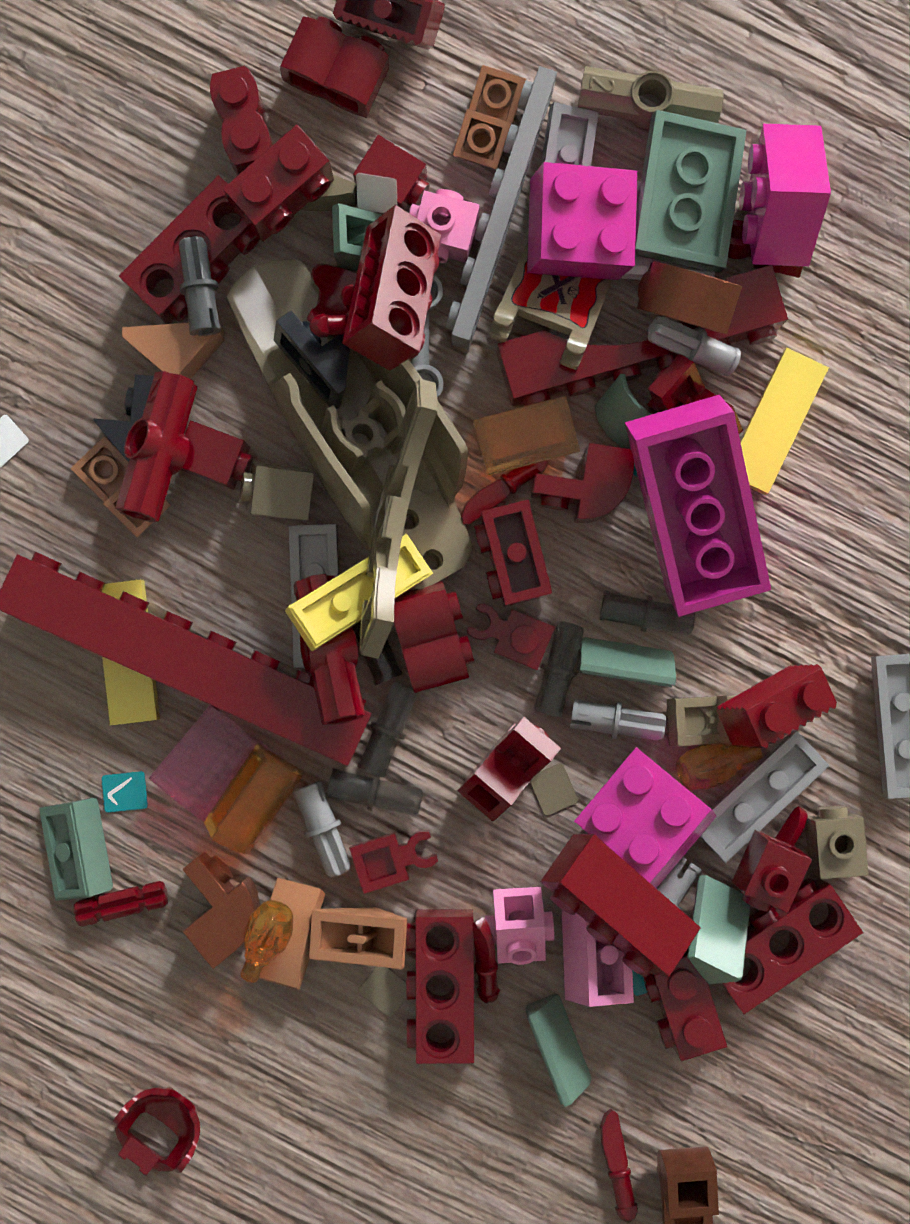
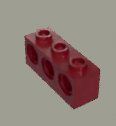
[119,175,260,324]
[342,205,441,371]
[721,878,864,1014]
[406,909,474,1064]

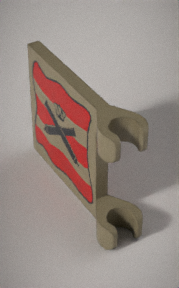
[488,242,612,370]

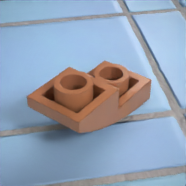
[453,65,527,170]
[70,436,171,537]
[253,878,325,990]

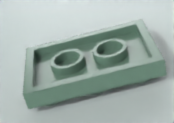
[635,110,747,273]

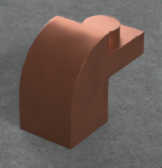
[637,261,742,334]
[182,852,260,969]
[657,1146,719,1224]

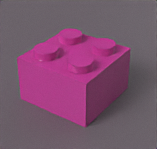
[739,123,831,267]
[527,162,637,280]
[574,747,717,889]

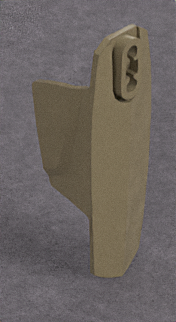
[226,259,473,590]

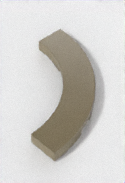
[360,379,438,659]

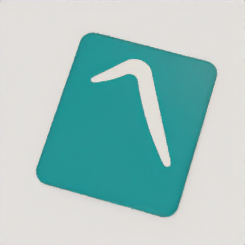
[102,771,148,812]

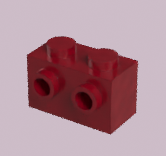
[223,125,334,242]
[474,500,552,607]
[642,949,727,1061]

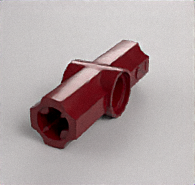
[115,371,198,523]
[293,574,365,725]

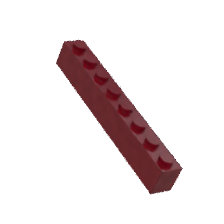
[0,552,372,766]

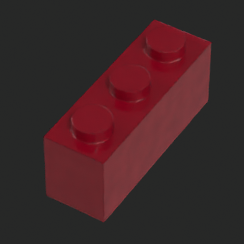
[540,834,701,977]

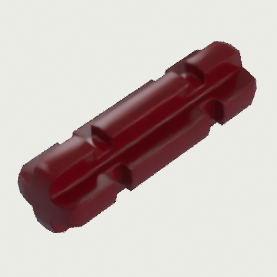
[73,881,168,927]

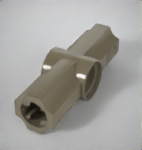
[578,66,724,129]

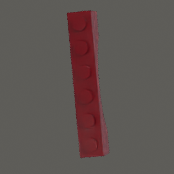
[496,265,788,409]

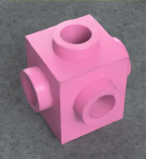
[409,189,480,263]
[485,887,554,965]

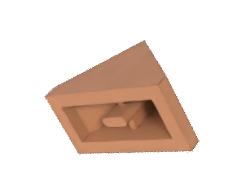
[122,322,225,379]
[309,907,407,969]

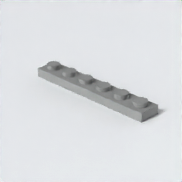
[446,66,557,350]

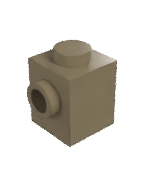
[240,462,314,521]
[805,806,869,879]

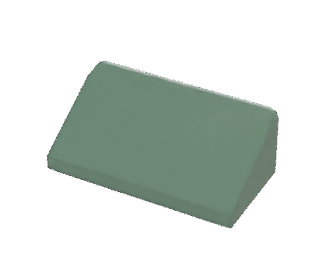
[576,637,676,687]
[39,798,113,901]
[687,875,750,984]
[525,994,591,1107]

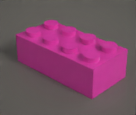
[625,395,772,617]

